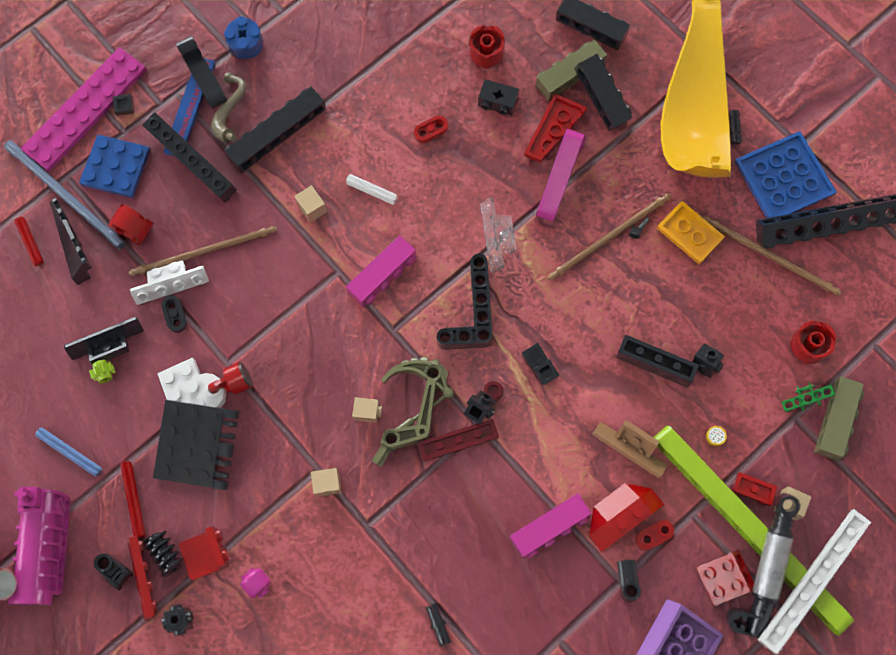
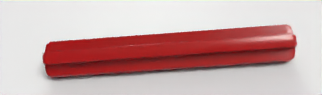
[120,461,146,539]

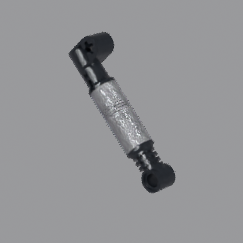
[726,493,800,638]

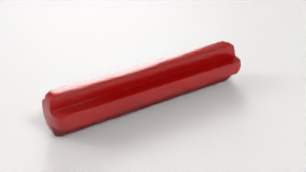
[14,216,44,267]

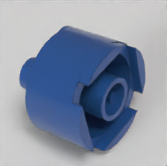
[224,16,263,59]

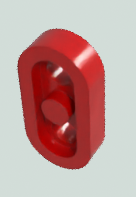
[414,116,448,143]
[635,520,674,551]

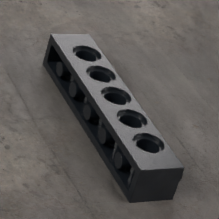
[142,112,237,203]

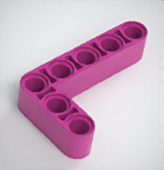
[536,129,587,222]

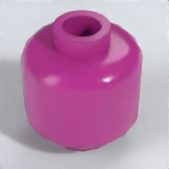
[240,567,271,599]

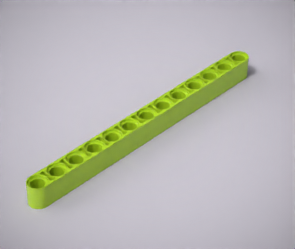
[653,425,854,636]

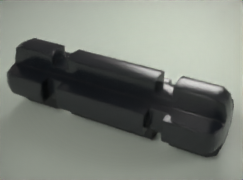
[729,110,742,145]

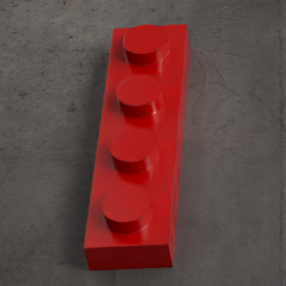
[127,536,157,621]

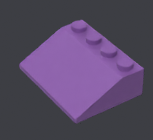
[637,599,724,655]

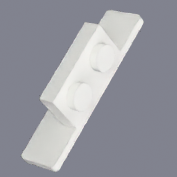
[130,260,209,305]

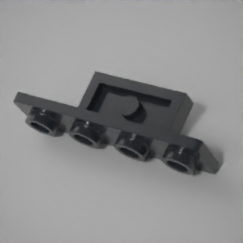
[64,317,144,364]

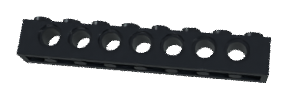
[756,194,896,248]

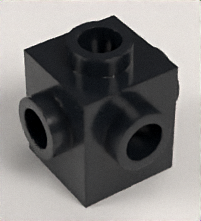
[692,343,725,379]
[464,391,497,425]
[162,604,194,636]

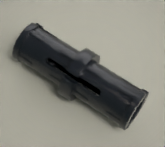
[425,603,452,647]

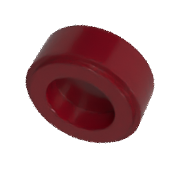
[484,381,503,401]

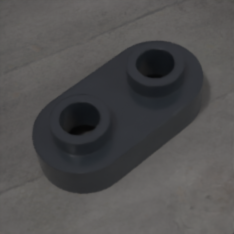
[161,296,187,333]

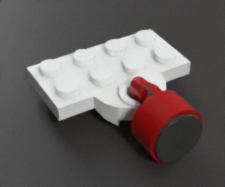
[157,358,252,408]

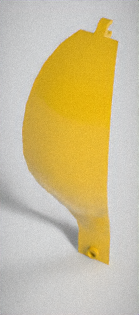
[661,0,731,178]

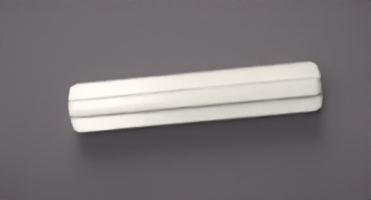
[346,174,397,204]

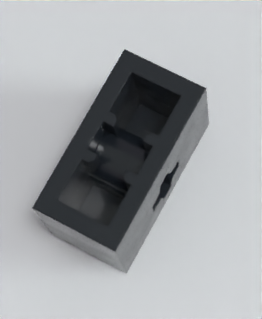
[478,79,519,116]

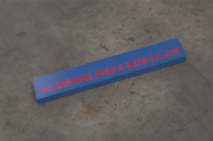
[164,58,215,156]

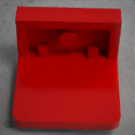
[179,526,230,580]

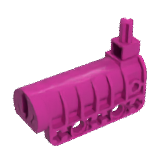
[8,487,70,605]

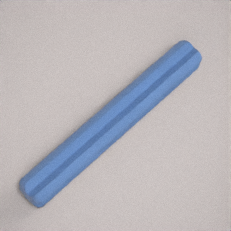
[35,427,102,477]

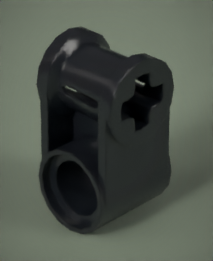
[93,553,134,591]

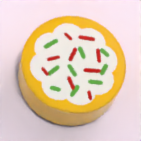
[706,426,727,447]

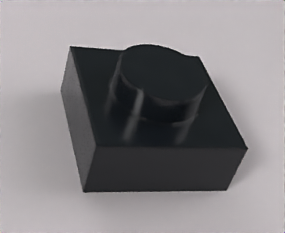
[113,94,134,116]

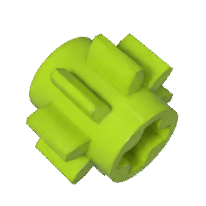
[89,360,116,384]

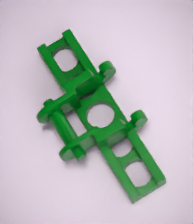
[781,382,835,412]

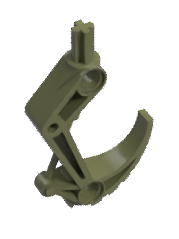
[372,357,453,467]

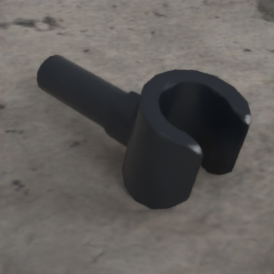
[629,217,650,239]

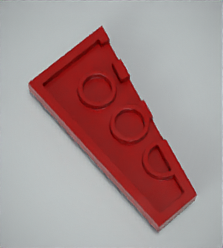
[524,94,588,163]

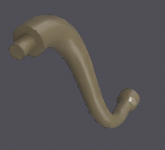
[211,72,246,143]

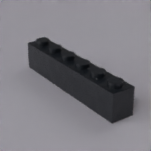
[225,86,326,173]

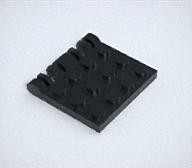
[153,400,240,490]

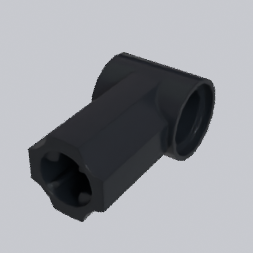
[617,560,641,603]

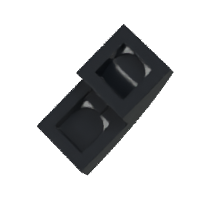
[521,343,560,386]

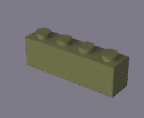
[536,40,607,101]
[814,376,864,460]

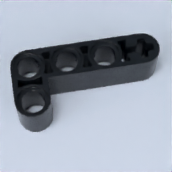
[176,35,227,109]

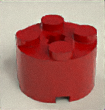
[469,25,505,69]
[108,203,154,245]
[790,320,836,364]

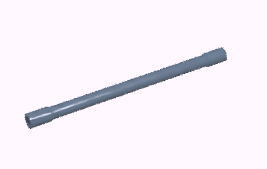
[4,140,126,250]

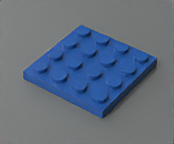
[734,131,837,218]

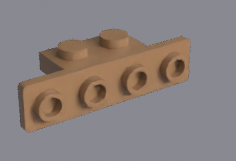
[593,420,667,478]

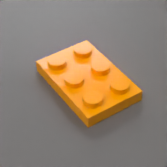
[656,201,725,265]

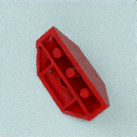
[589,483,665,552]

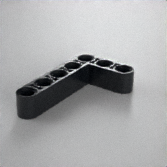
[436,253,492,350]

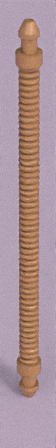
[548,193,671,280]
[703,216,841,295]
[128,226,277,276]

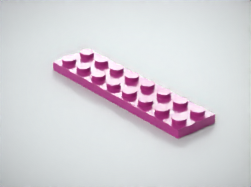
[21,47,147,172]

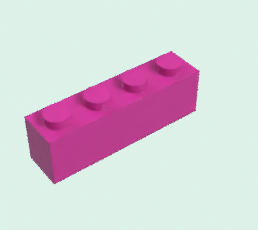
[346,235,416,307]
[509,493,591,559]

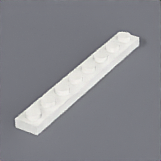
[758,509,871,654]

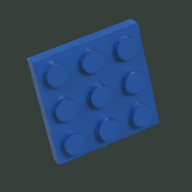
[79,134,151,198]

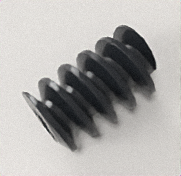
[142,531,184,577]

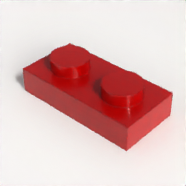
[732,472,777,506]

